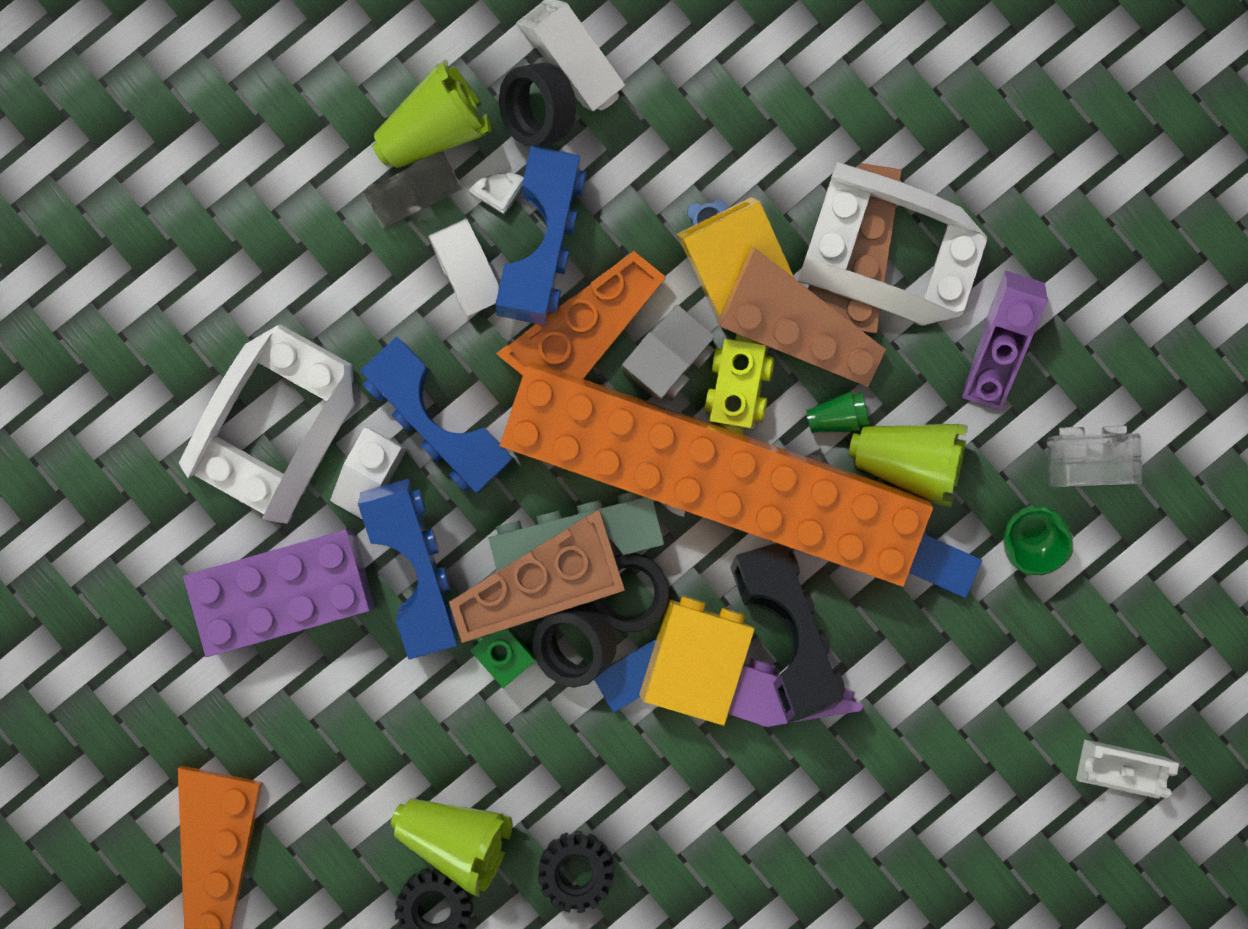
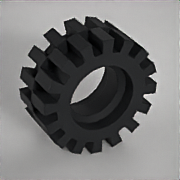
[538,831,614,913]
[395,868,473,929]

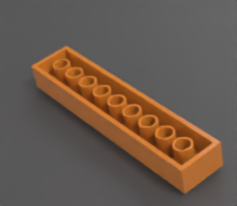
[499,361,933,587]

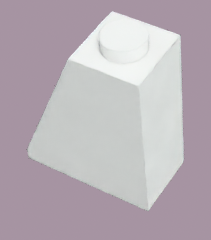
[516,0,625,111]

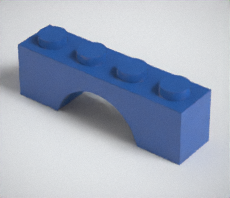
[495,145,586,326]
[360,336,515,493]
[358,479,458,660]

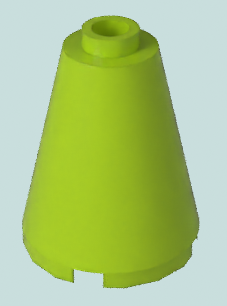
[372,60,492,168]
[849,424,968,508]
[391,799,513,897]

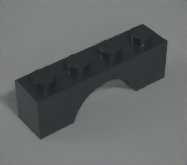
[730,543,845,723]

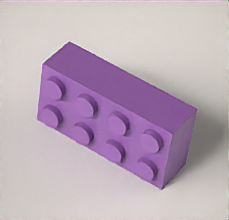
[183,529,376,657]

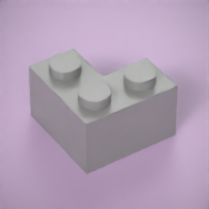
[622,304,715,403]

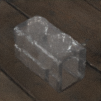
[1047,426,1143,487]

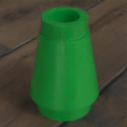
[806,391,870,434]

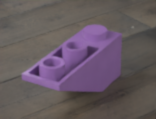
[962,270,1048,410]
[728,658,863,727]

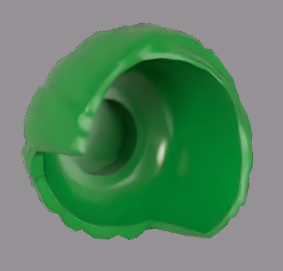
[1003,505,1073,576]

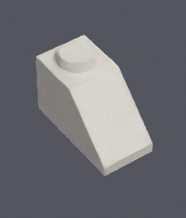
[330,427,407,519]

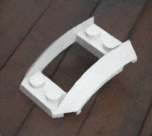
[798,162,987,326]
[179,324,356,524]

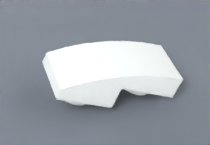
[428,219,499,316]

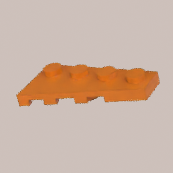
[496,251,666,379]
[178,766,263,929]

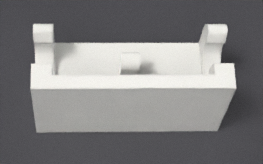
[1076,739,1179,799]

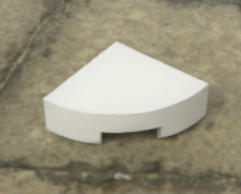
[469,173,524,216]

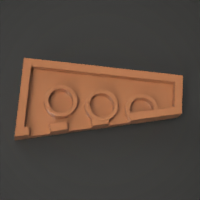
[807,163,902,335]
[717,246,886,387]
[449,509,625,643]

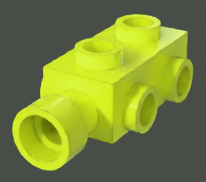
[705,334,774,435]

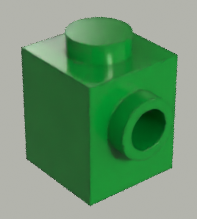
[470,627,536,689]

